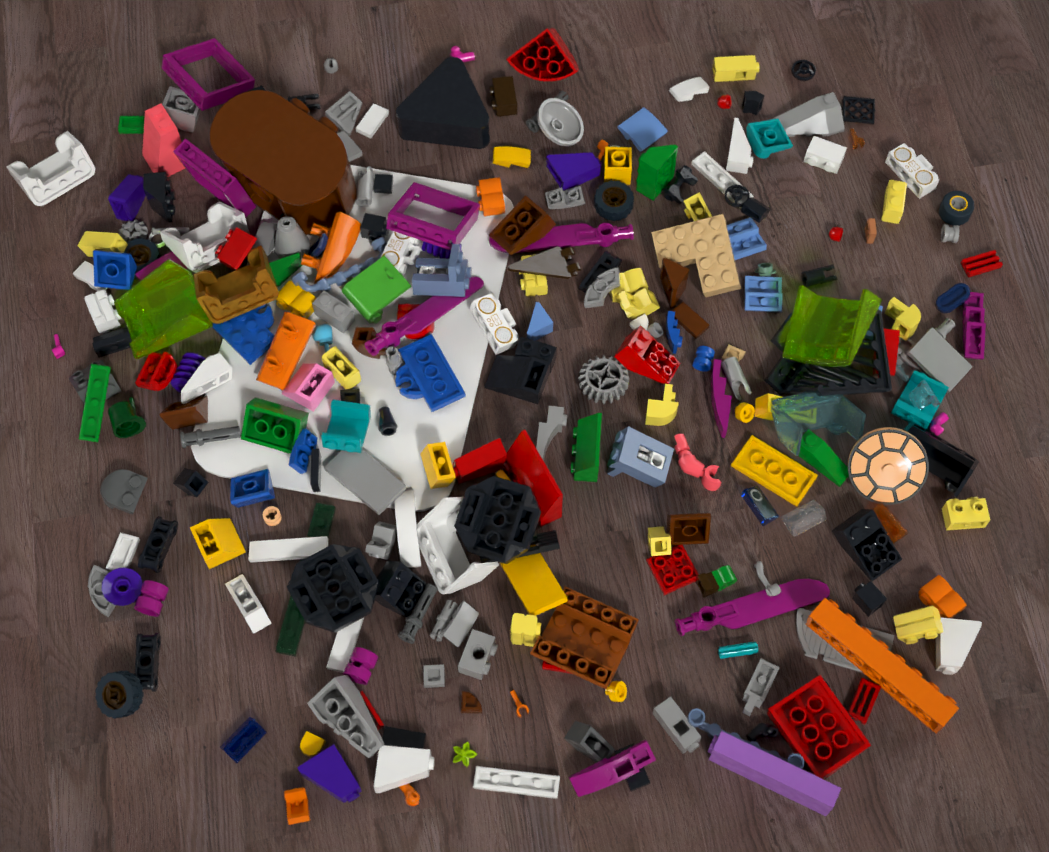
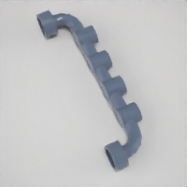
[291,237,387,293]
[688,708,804,769]

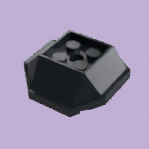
[454,476,542,565]
[287,544,379,633]

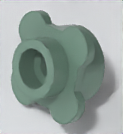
[755,263,776,277]

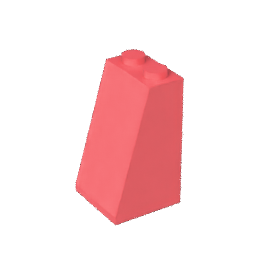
[142,103,186,177]

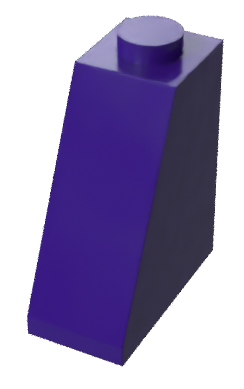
[546,152,602,191]
[108,174,146,221]
[297,744,362,803]

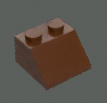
[667,513,711,545]

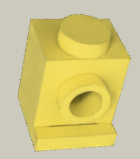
[648,527,671,556]

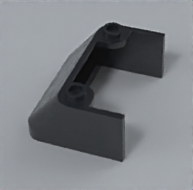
[903,422,979,497]

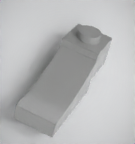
[536,406,567,461]

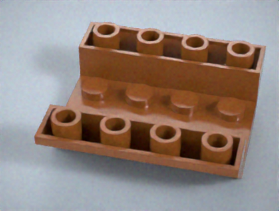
[530,586,639,689]

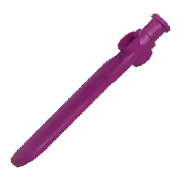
[489,223,634,253]
[365,277,484,356]
[675,579,830,636]

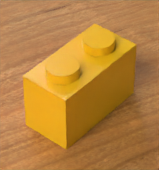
[420,442,455,489]

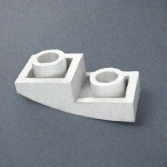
[669,77,710,102]
[73,261,107,291]

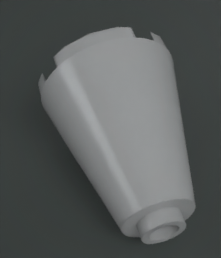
[274,216,311,259]

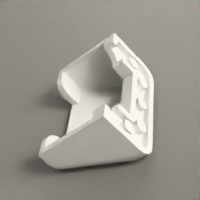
[6,131,95,206]
[160,202,250,273]

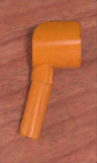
[597,140,609,161]
[510,690,529,718]

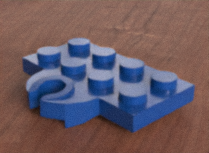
[203,304,275,365]
[395,334,466,412]

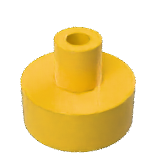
[735,402,755,423]
[605,681,627,702]

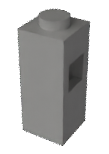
[653,697,701,754]

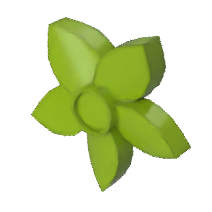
[453,742,477,767]

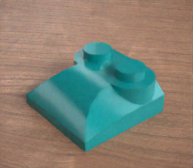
[746,118,793,159]

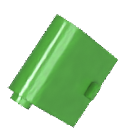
[342,256,411,324]

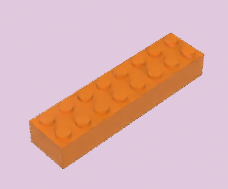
[805,598,959,734]

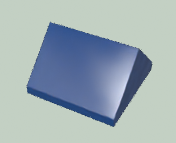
[93,250,137,290]
[230,469,275,508]

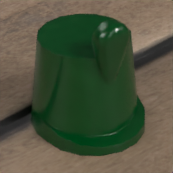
[108,397,146,438]

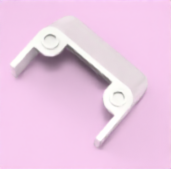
[417,497,499,594]

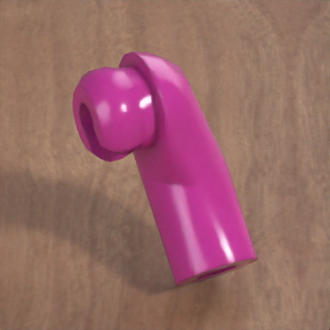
[450,46,475,62]
[930,412,949,436]

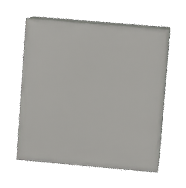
[423,664,445,688]

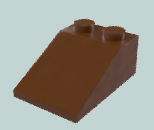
[489,195,556,255]

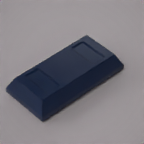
[308,233,328,258]

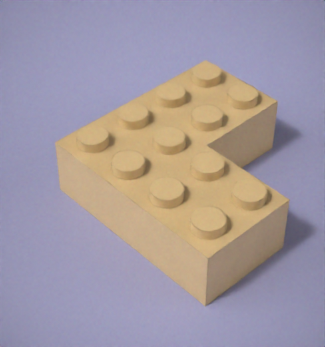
[652,214,741,298]

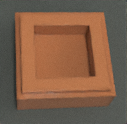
[865,219,877,244]

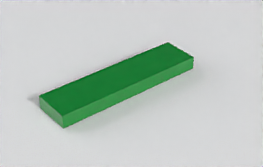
[79,364,111,442]

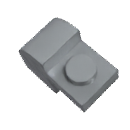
[365,521,397,560]

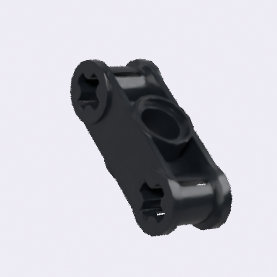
[138,516,178,573]
[135,633,161,692]

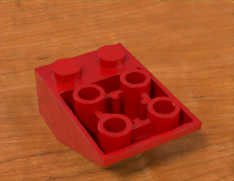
[614,325,680,384]

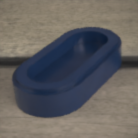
[936,283,970,313]

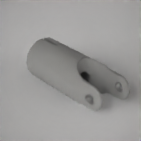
[356,166,373,207]
[721,357,751,401]

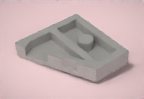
[325,91,362,136]

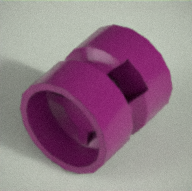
[134,580,169,617]
[343,647,378,685]

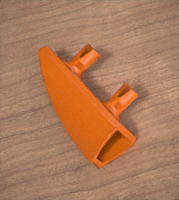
[300,212,361,284]
[256,312,316,390]

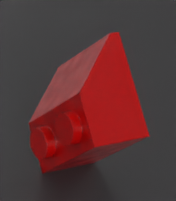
[215,227,257,271]

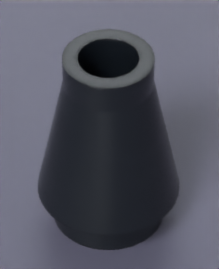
[378,407,397,436]

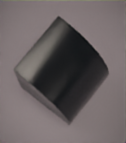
[173,468,209,497]

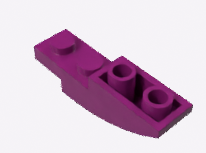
[569,740,656,797]

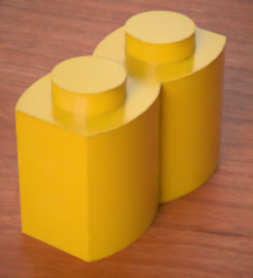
[276,280,316,319]

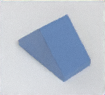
[527,302,553,341]

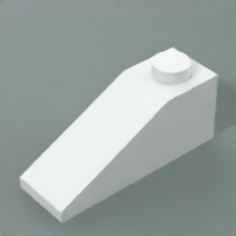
[726,118,754,174]
[181,352,232,404]
[225,574,271,634]

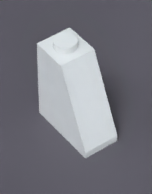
[936,618,982,675]
[374,745,435,793]

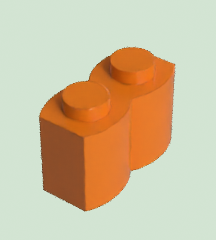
[476,177,505,216]
[918,575,967,619]

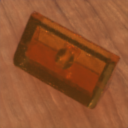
[873,502,909,544]

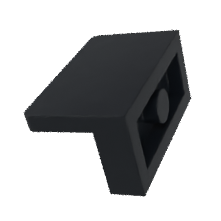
[92,327,135,358]

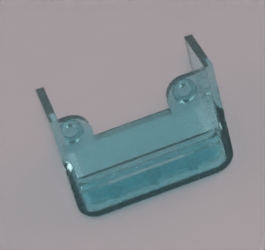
[771,393,866,456]

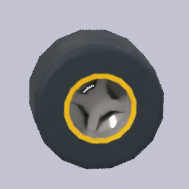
[939,191,974,226]

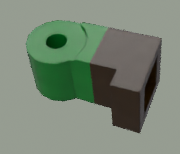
[696,565,737,598]

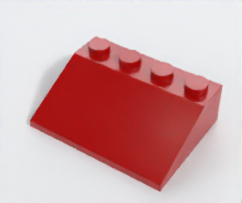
[503,430,563,527]
[767,675,871,780]

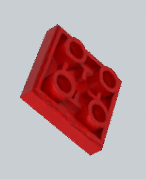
[646,545,699,595]

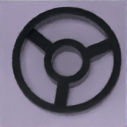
[792,60,816,81]
[724,185,750,208]

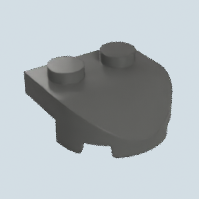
[100,469,148,515]

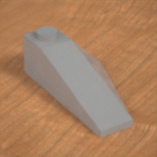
[771,92,845,137]
[307,675,385,758]

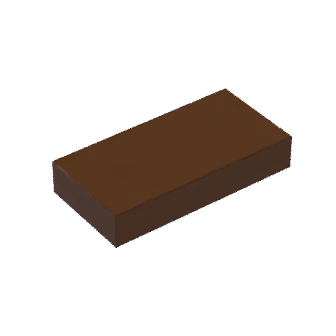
[672,302,709,339]

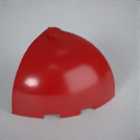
[506,28,579,81]

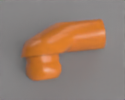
[399,783,420,806]

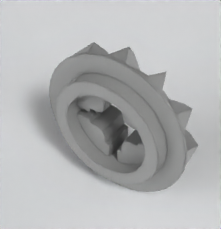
[119,219,148,243]

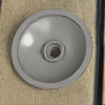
[537,98,584,146]

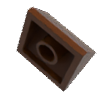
[660,258,689,308]
[160,396,208,430]

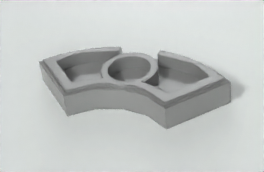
[584,267,621,308]
[88,565,116,618]

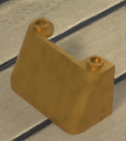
[193,245,279,324]

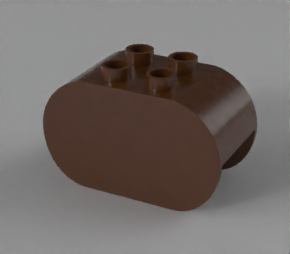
[210,90,356,235]

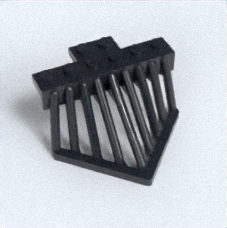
[764,298,892,397]

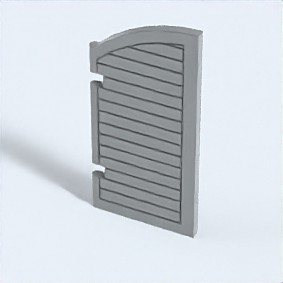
[796,608,894,672]

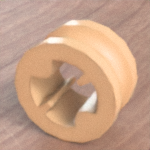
[263,506,282,526]

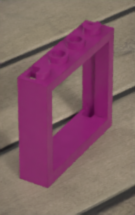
[162,38,255,111]
[173,138,256,219]
[386,182,480,250]

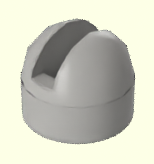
[324,58,338,73]
[647,322,663,338]

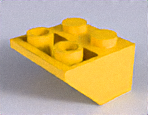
[190,518,246,569]

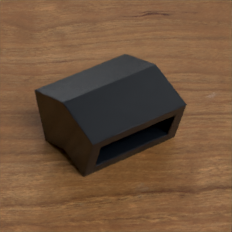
[742,91,765,116]
[741,197,771,223]

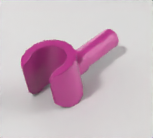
[51,334,65,359]

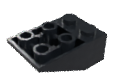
[484,355,550,404]
[832,509,902,581]

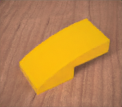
[492,147,531,168]

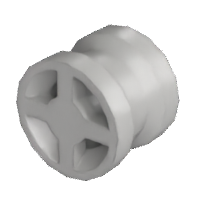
[941,224,959,243]

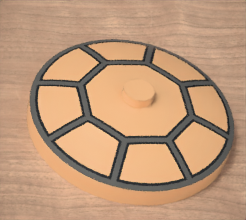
[848,427,929,505]

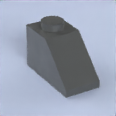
[564,721,615,763]

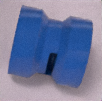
[692,346,715,372]

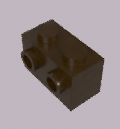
[489,76,517,117]

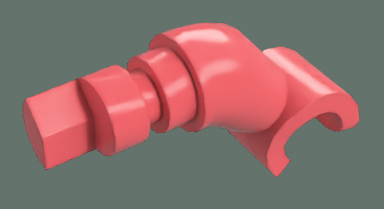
[674,434,722,491]

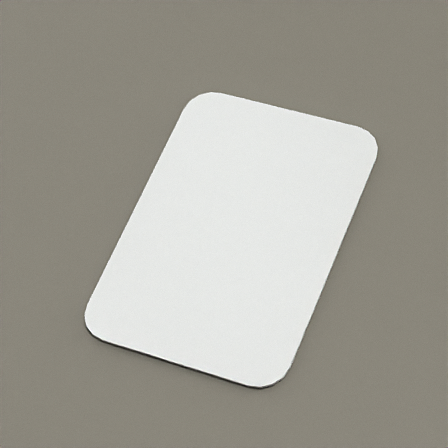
[191,165,514,512]

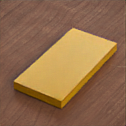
[731,435,818,507]
[499,544,568,616]

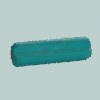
[718,642,759,659]

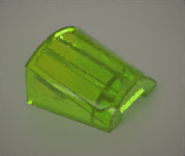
[114,259,213,359]
[782,285,882,367]

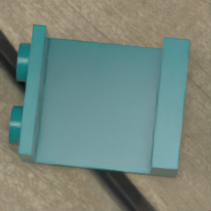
[891,370,949,429]
[321,400,371,453]

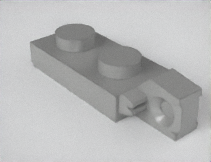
[742,658,780,716]

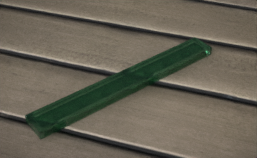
[275,503,336,657]

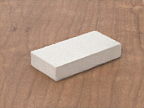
[356,103,389,138]
[106,533,140,572]

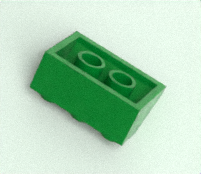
[636,145,678,201]
[241,397,309,454]
[571,413,602,482]

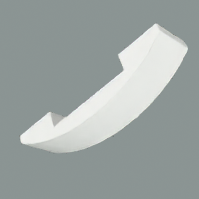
[394,490,422,568]

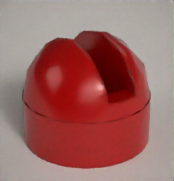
[717,95,732,109]
[829,227,843,242]

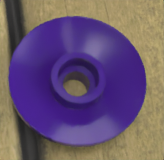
[102,568,143,606]

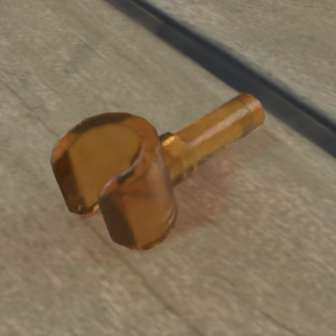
[850,129,865,150]

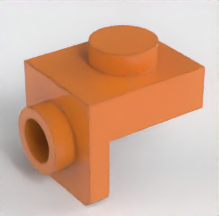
[284,787,310,825]

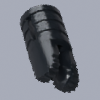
[288,94,321,110]
[801,264,837,287]

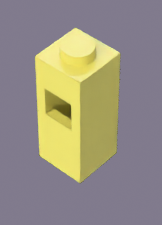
[712,55,759,82]
[77,231,128,257]

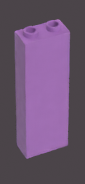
[707,731,841,816]

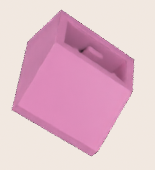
[282,363,335,412]

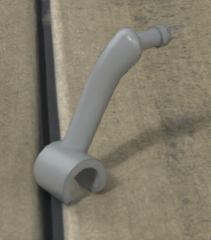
[754,561,781,596]

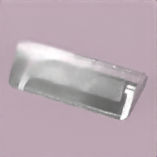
[781,500,827,537]

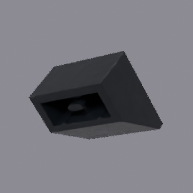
[143,172,176,222]
[375,560,427,618]

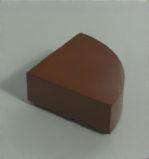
[461,691,482,713]

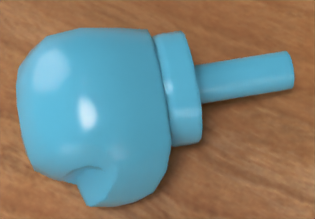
[312,324,333,353]

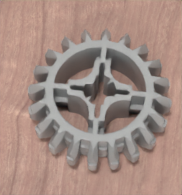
[578,355,630,405]

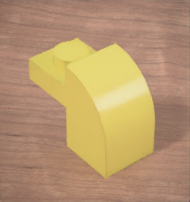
[618,288,660,319]
[885,297,921,341]
[645,384,679,426]

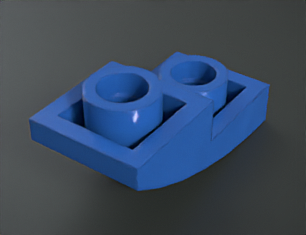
[666,311,683,354]
[288,428,318,474]

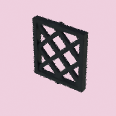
[842,96,875,124]

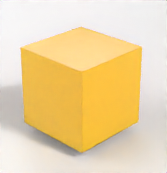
[604,147,632,185]

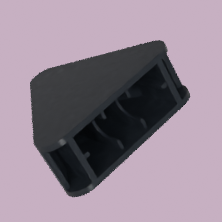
[396,57,490,149]

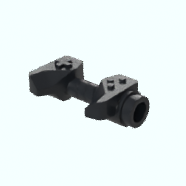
[663,166,698,204]

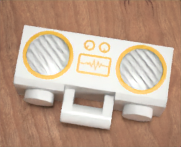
[885,143,939,199]
[380,224,421,277]
[469,293,519,355]

